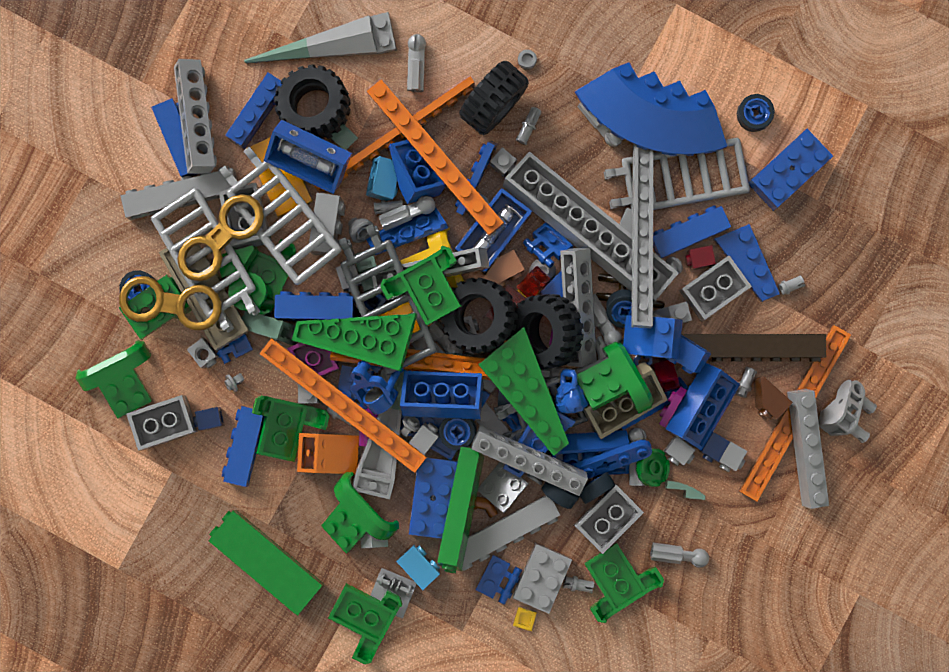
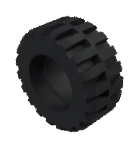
[459,61,529,135]
[274,64,351,139]
[440,278,518,354]
[510,294,584,370]

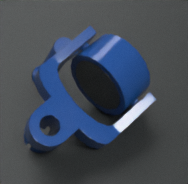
[351,360,404,414]

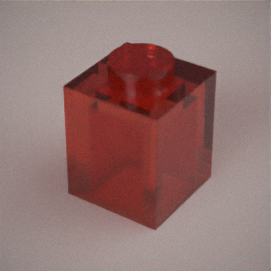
[516,266,551,298]

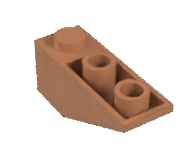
[478,250,525,299]

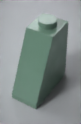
[242,311,298,346]

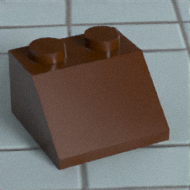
[754,376,793,420]

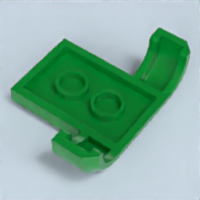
[247,239,297,315]
[380,246,462,326]
[75,340,152,419]
[577,342,654,414]
[252,395,330,462]
[321,472,399,554]
[584,543,664,623]
[328,583,403,665]

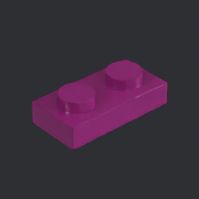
[659,387,687,428]

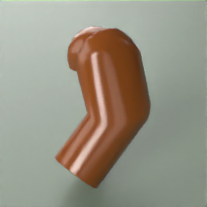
[474,496,498,518]

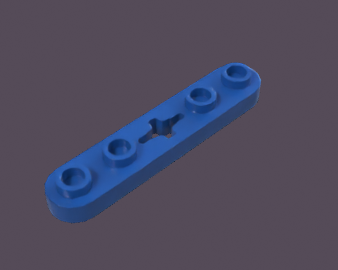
[572,440,652,479]

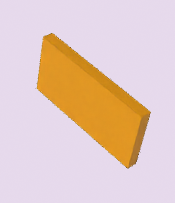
[246,137,313,218]

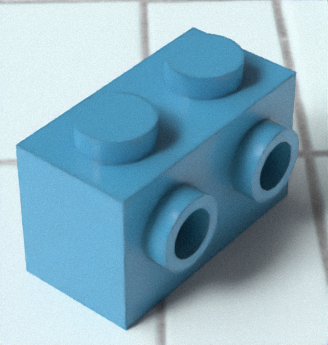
[366,156,398,201]
[396,544,440,590]

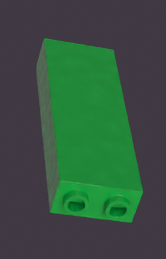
[437,447,484,574]
[208,510,324,616]

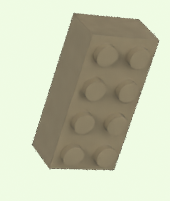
[583,361,668,439]

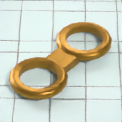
[177,194,264,281]
[119,276,222,331]

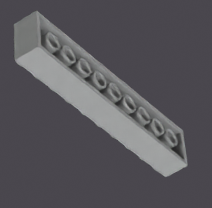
[502,152,679,304]

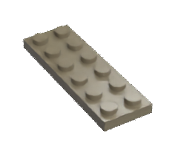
[159,233,249,351]

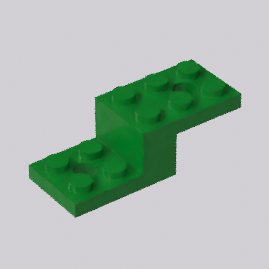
[119,275,221,340]

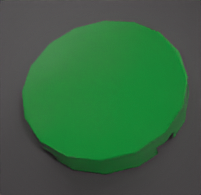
[228,272,268,311]
[636,448,670,487]

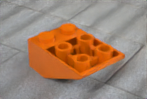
[297,433,359,474]

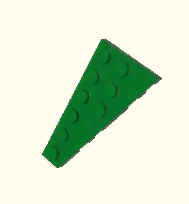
[292,313,418,371]
[478,327,569,456]

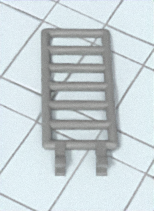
[603,138,750,210]
[219,147,342,285]
[151,188,260,332]

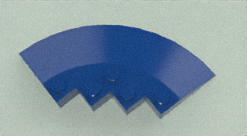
[575,62,727,156]

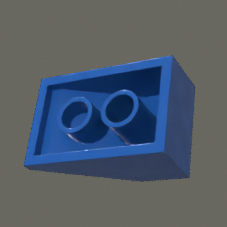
[389,140,446,204]
[623,315,683,359]

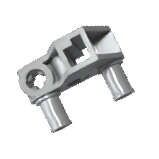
[818,380,877,443]

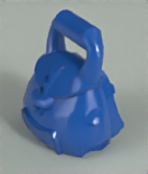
[554,369,588,414]

